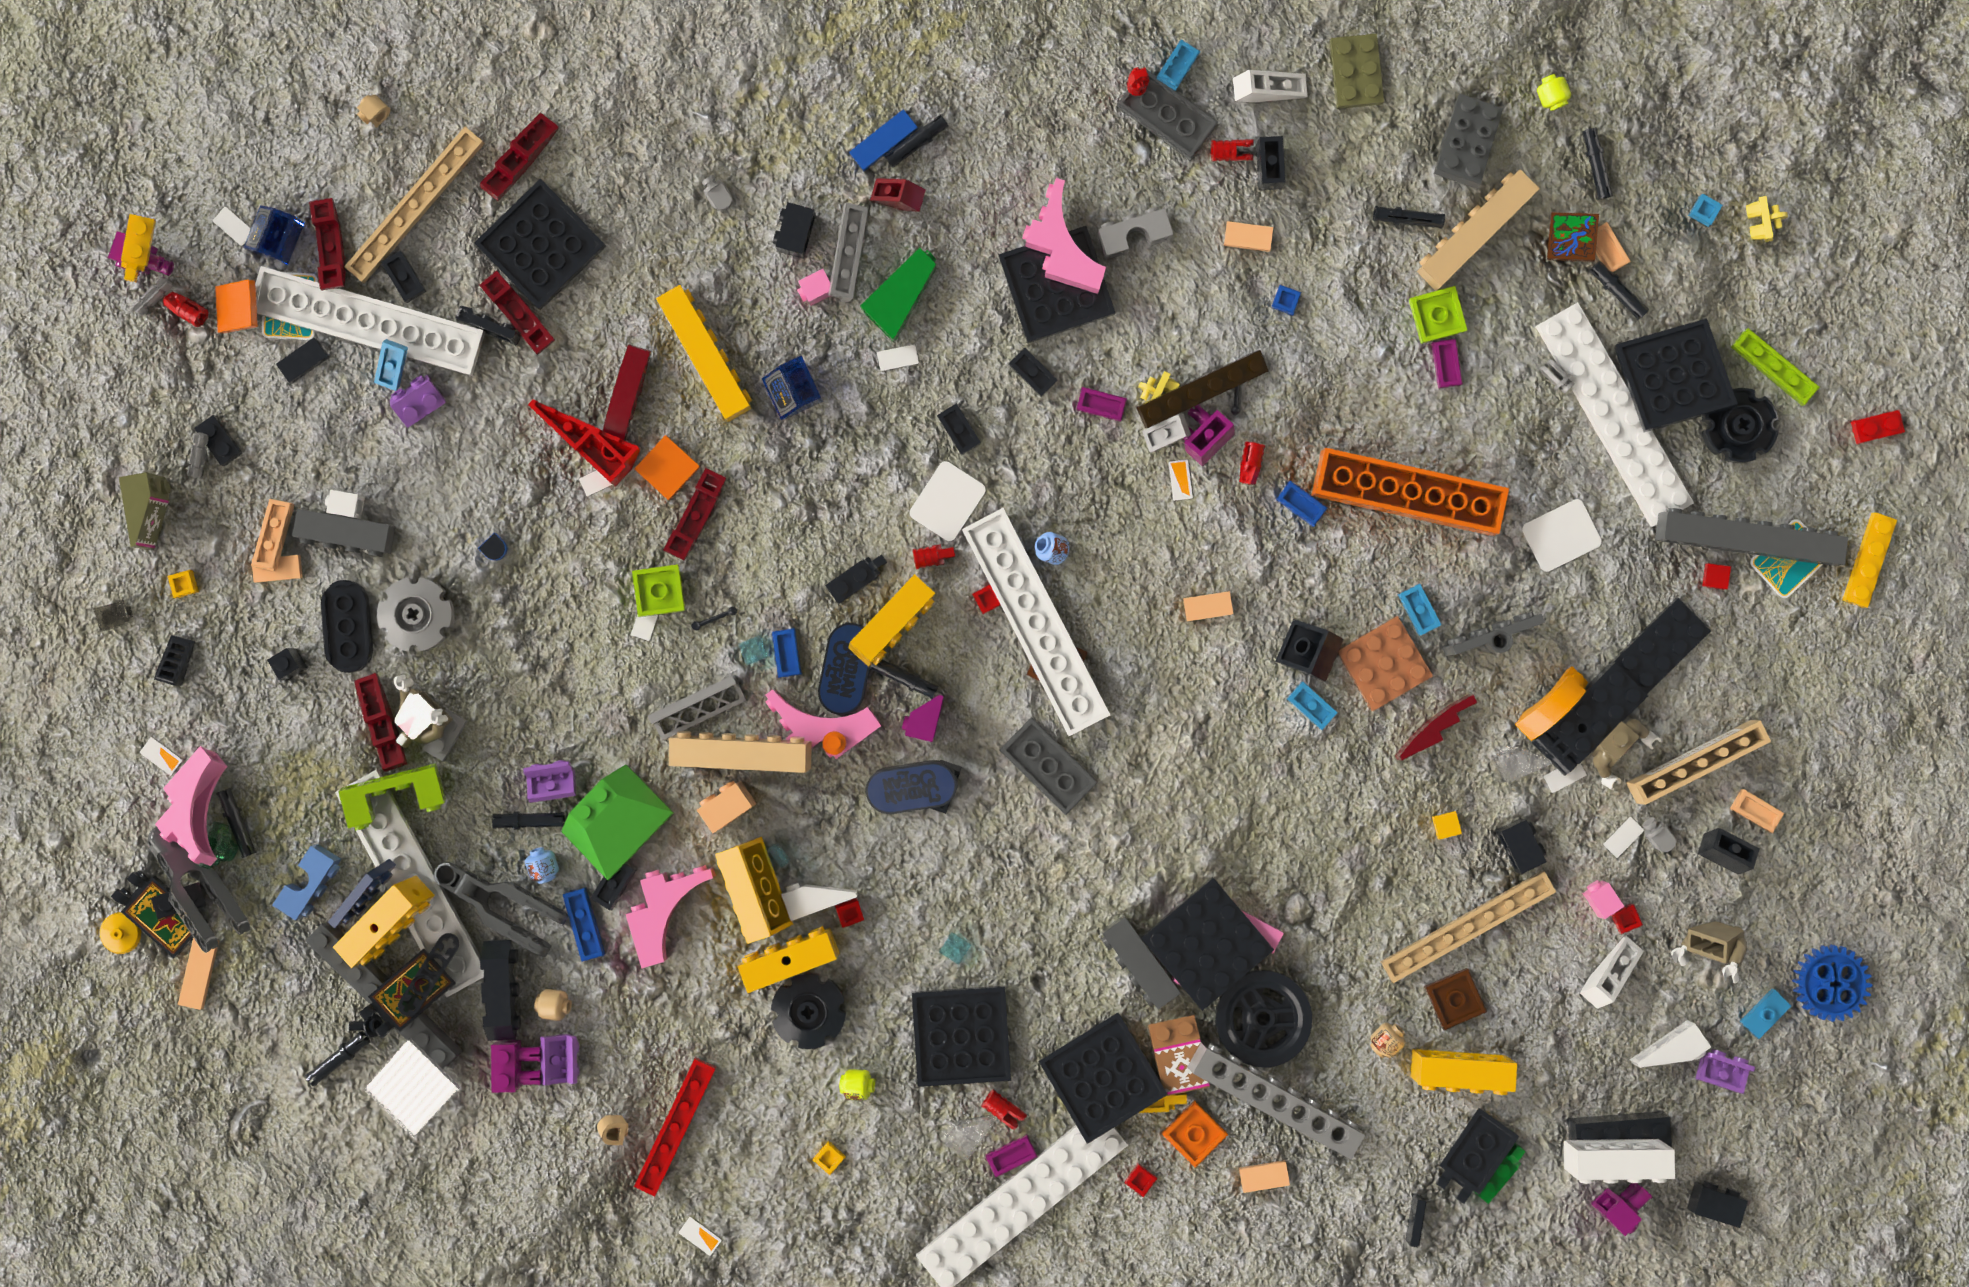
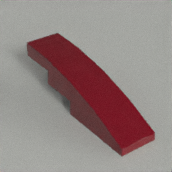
[480,112,559,201]
[602,344,651,441]
[354,673,407,772]
[1395,694,1477,760]

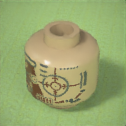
[1370,1023,1406,1058]

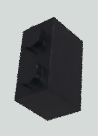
[1256,136,1286,190]
[773,202,816,259]
[1495,818,1547,874]
[1698,828,1760,875]
[1687,1180,1748,1228]

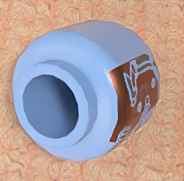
[1035,532,1070,565]
[525,847,559,884]

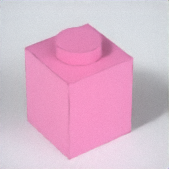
[797,269,830,306]
[1582,880,1624,919]

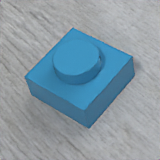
[1688,194,1723,227]

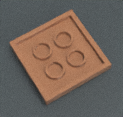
[1338,616,1433,711]

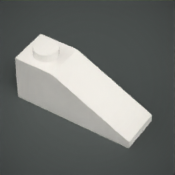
[1233,70,1308,102]
[781,883,859,921]
[1580,936,1644,1008]
[1630,1020,1711,1068]

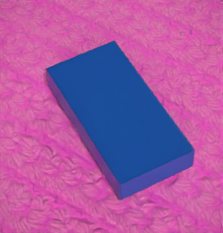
[1276,481,1328,527]
[772,628,802,678]

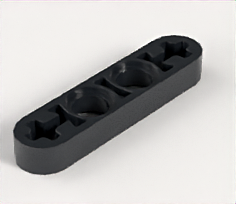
[398,933,459,1018]

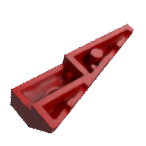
[528,399,640,487]

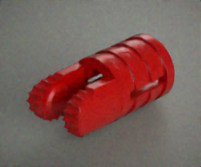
[1211,139,1254,162]
[981,1089,1027,1130]

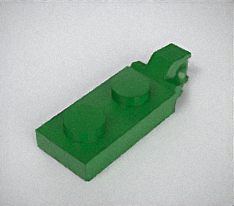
[1473,1143,1526,1204]

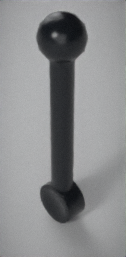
[1231,386,1240,415]
[691,606,737,631]

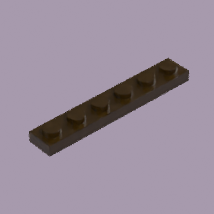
[1136,350,1269,428]

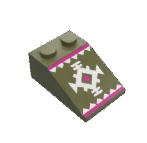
[119,472,170,550]

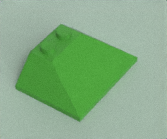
[561,765,674,880]

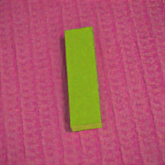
[1731,328,1820,406]

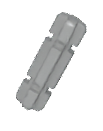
[132,277,173,316]
[187,432,208,478]

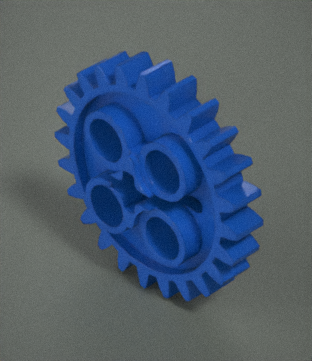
[1792,944,1873,1022]

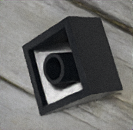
[1275,619,1344,682]

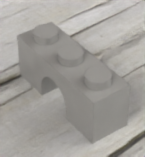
[1097,207,1173,260]

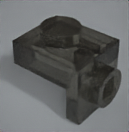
[93,599,133,632]

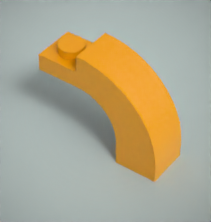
[1515,666,1588,741]

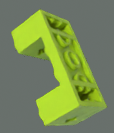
[338,763,446,831]

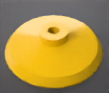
[100,912,142,954]

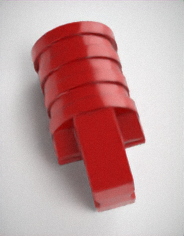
[1127,67,1149,96]
[163,291,209,328]
[1239,442,1265,485]
[912,544,955,570]

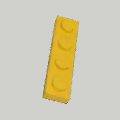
[1842,512,1897,608]

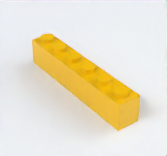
[656,285,752,422]

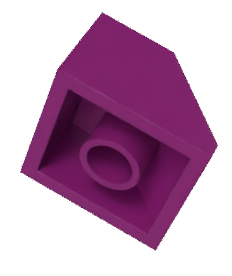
[902,695,944,742]

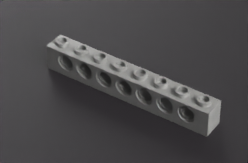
[1187,1043,1365,1160]

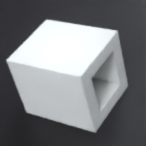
[325,490,365,519]

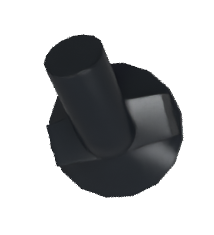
[349,1014,383,1037]

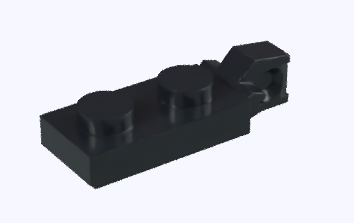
[455,306,520,346]
[825,554,887,605]

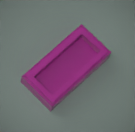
[1431,339,1463,389]
[1076,387,1127,422]
[985,1134,1038,1177]

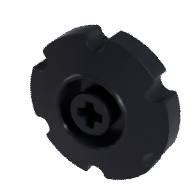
[1701,388,1779,463]
[771,972,846,1049]

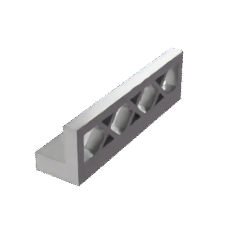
[828,202,868,303]
[648,675,747,741]

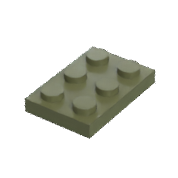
[1329,33,1384,109]

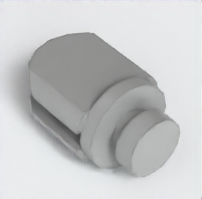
[702,175,732,211]
[1540,359,1574,394]
[1643,817,1676,852]

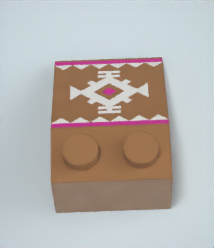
[1148,1015,1210,1097]

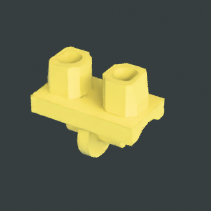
[1746,196,1788,242]
[1138,371,1180,401]

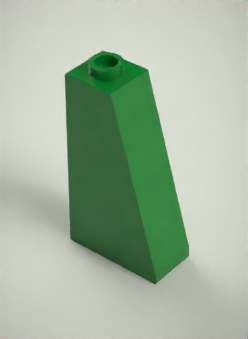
[860,248,937,343]

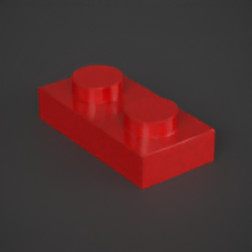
[1851,410,1905,444]

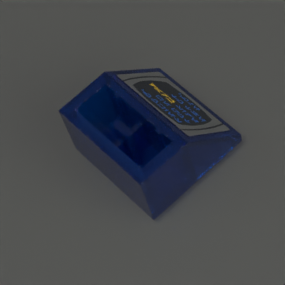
[243,205,305,265]
[762,355,823,421]

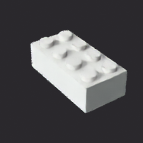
[1564,1139,1675,1184]

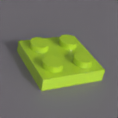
[1409,286,1467,344]
[632,564,686,617]

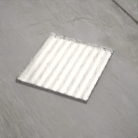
[363,1038,460,1138]

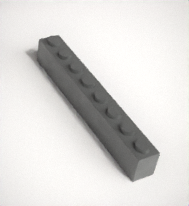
[1655,508,1848,566]
[305,922,463,1070]

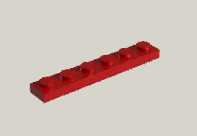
[634,1057,717,1197]

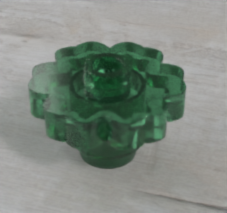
[195,821,238,870]

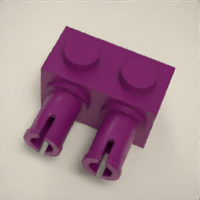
[108,231,174,276]
[1183,404,1235,467]
[491,1040,542,1093]
[1591,1183,1653,1236]

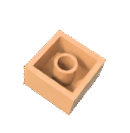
[697,780,757,833]

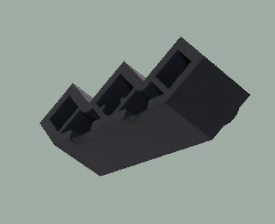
[480,940,521,1041]

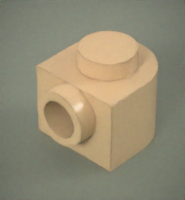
[357,95,390,128]
[597,1115,628,1145]

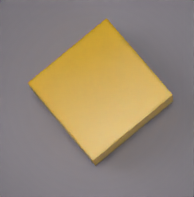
[167,570,199,599]
[1432,811,1462,840]
[813,1141,846,1175]

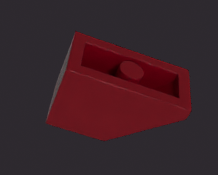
[870,178,926,212]

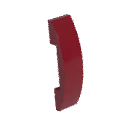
[309,198,345,291]
[479,270,555,355]
[663,468,727,561]

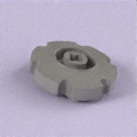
[377,578,455,651]

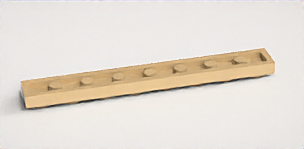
[344,127,485,284]
[1380,871,1556,983]

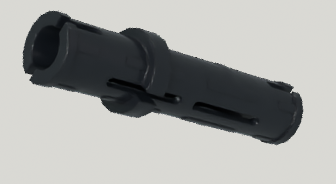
[884,114,949,168]
[1582,127,1613,200]
[1373,206,1445,229]
[1589,261,1649,320]
[870,659,939,699]
[216,788,257,858]
[492,811,565,830]
[305,1031,370,1086]

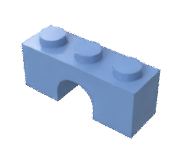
[272,844,341,921]

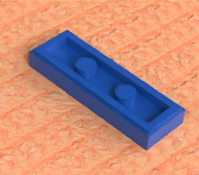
[849,109,918,172]
[562,887,605,962]

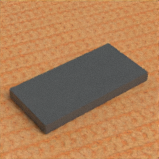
[1116,69,1218,161]
[999,717,1098,815]

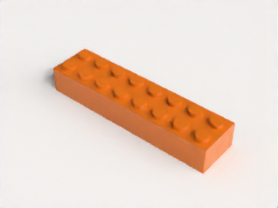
[1311,448,1509,536]

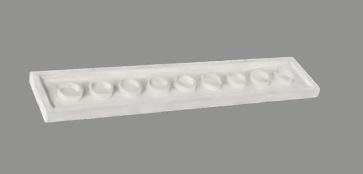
[255,266,485,376]
[1536,302,1694,527]
[962,508,1110,736]
[335,769,484,998]
[916,1125,1128,1287]

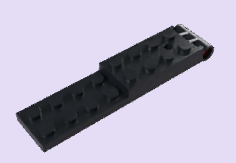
[1531,598,1711,776]

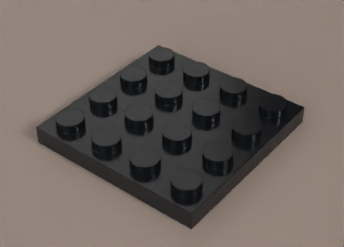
[474,178,606,310]
[998,226,1116,344]
[1614,318,1738,433]
[1141,877,1274,1011]
[912,986,1011,1087]
[1038,1012,1168,1144]

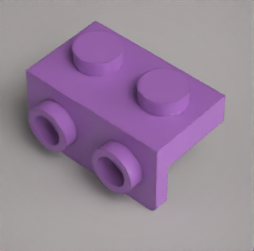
[390,374,446,428]
[523,760,576,803]
[541,1034,579,1085]
[1695,1049,1755,1094]

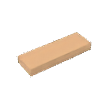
[251,499,295,571]
[178,938,219,1010]

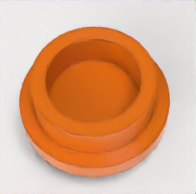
[822,731,846,755]

